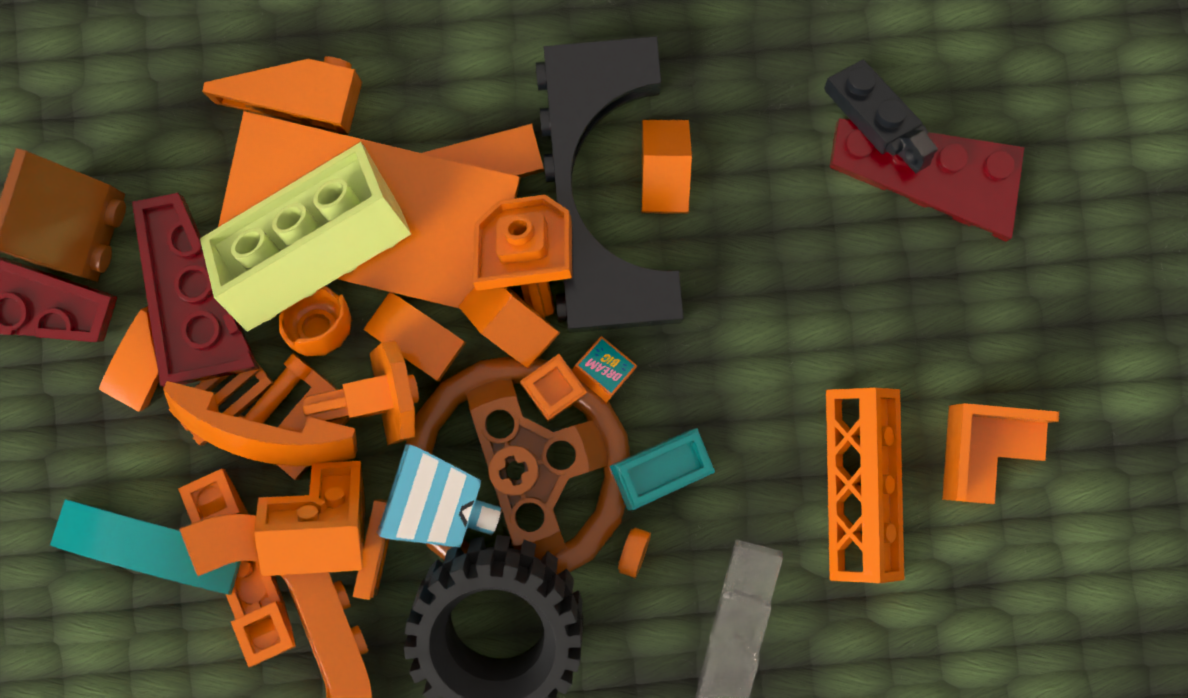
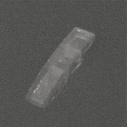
[695,539,783,698]

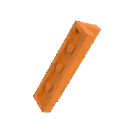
[826,388,905,583]

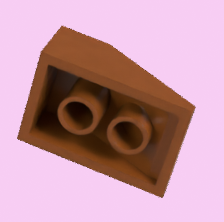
[0,148,126,282]

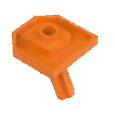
[473,195,572,319]
[303,341,419,445]

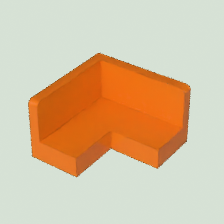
[942,403,1059,504]
[254,461,365,576]

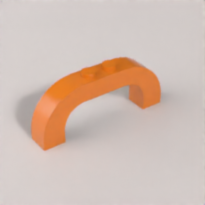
[179,514,372,698]

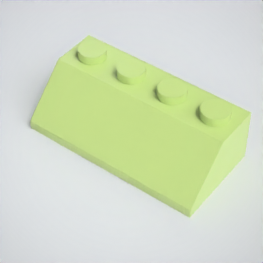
[200,142,411,332]

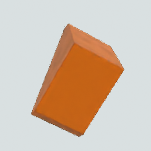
[642,120,692,214]
[458,287,560,369]

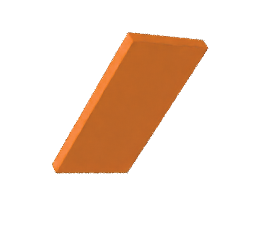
[218,111,521,309]

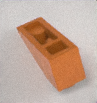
[202,57,362,135]

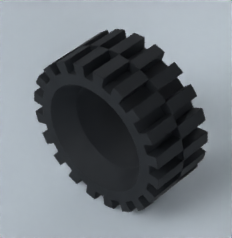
[404,535,584,698]

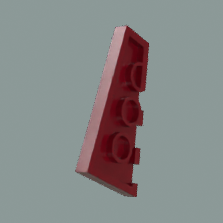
[829,118,1025,242]
[132,193,259,387]
[0,257,117,342]

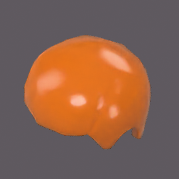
[279,286,352,356]

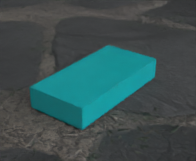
[610,428,715,510]

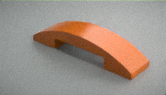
[163,381,358,466]
[178,469,296,667]

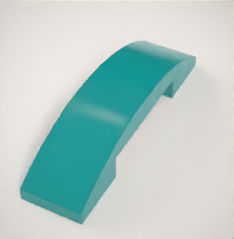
[50,499,241,595]

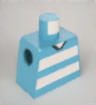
[377,444,501,547]

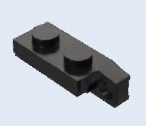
[824,59,938,174]

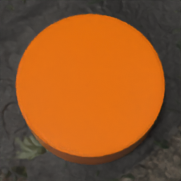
[618,527,651,579]

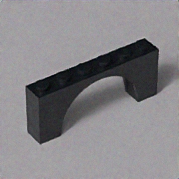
[536,36,683,333]

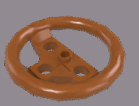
[404,356,630,575]

